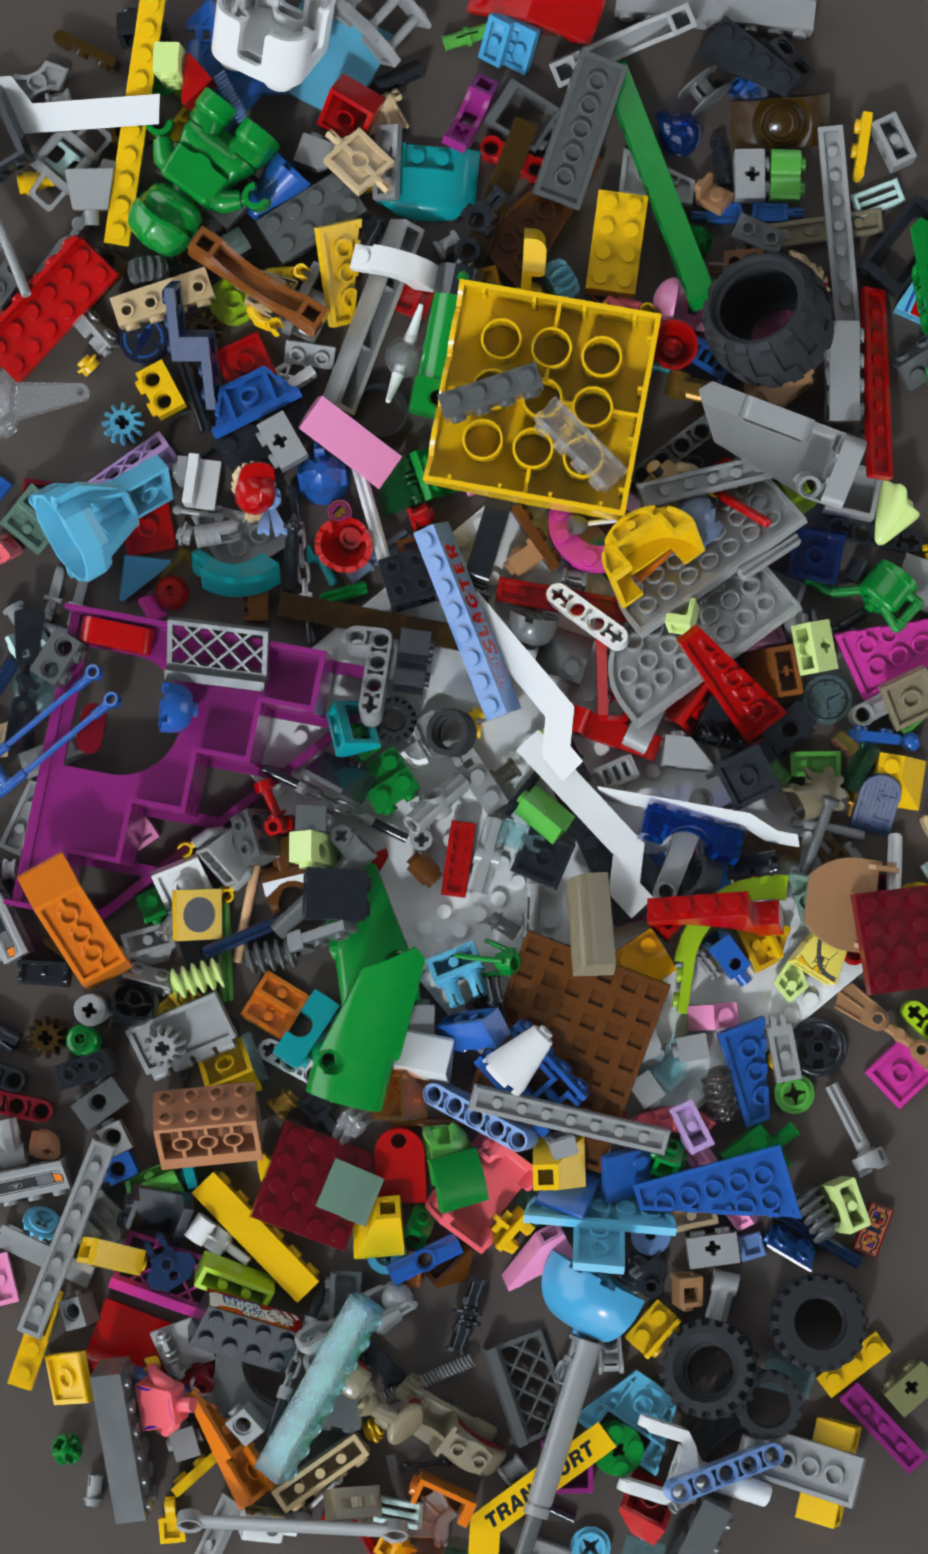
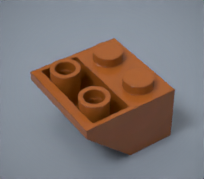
[742,644,804,700]

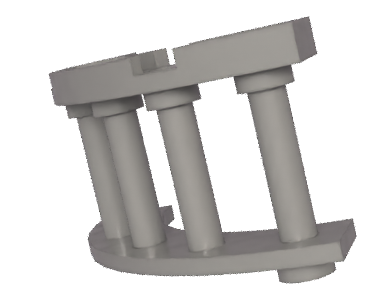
[334,0,432,67]

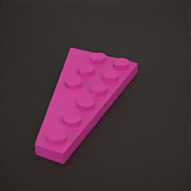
[832,618,928,700]

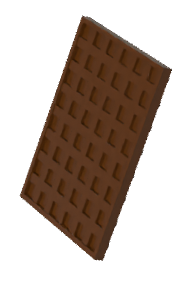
[469,929,671,1173]

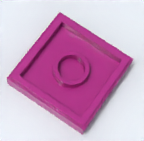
[864,1042,928,1109]

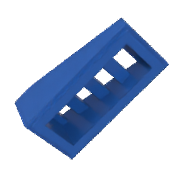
[691,336,728,382]

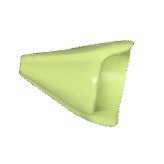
[875,480,920,545]

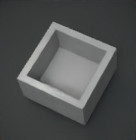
[821,465,882,522]

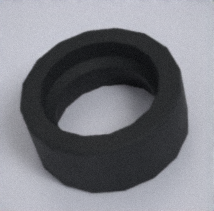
[426,709,477,757]
[679,854,722,896]

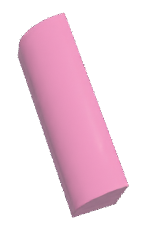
[298,396,402,489]

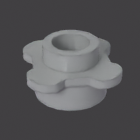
[176,521,194,547]

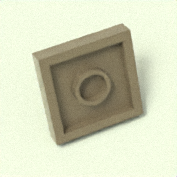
[878,664,928,731]

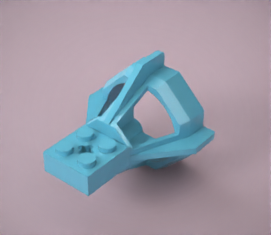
[28,455,174,582]

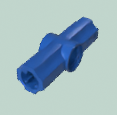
[385,1233,463,1285]

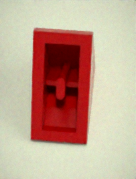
[181,53,217,110]

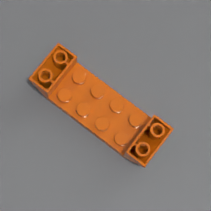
[16,851,134,992]

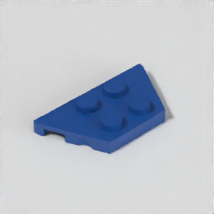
[212,366,303,439]

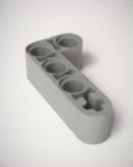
[345,626,394,727]

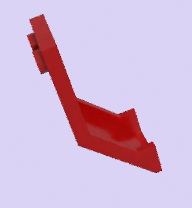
[466,0,606,45]

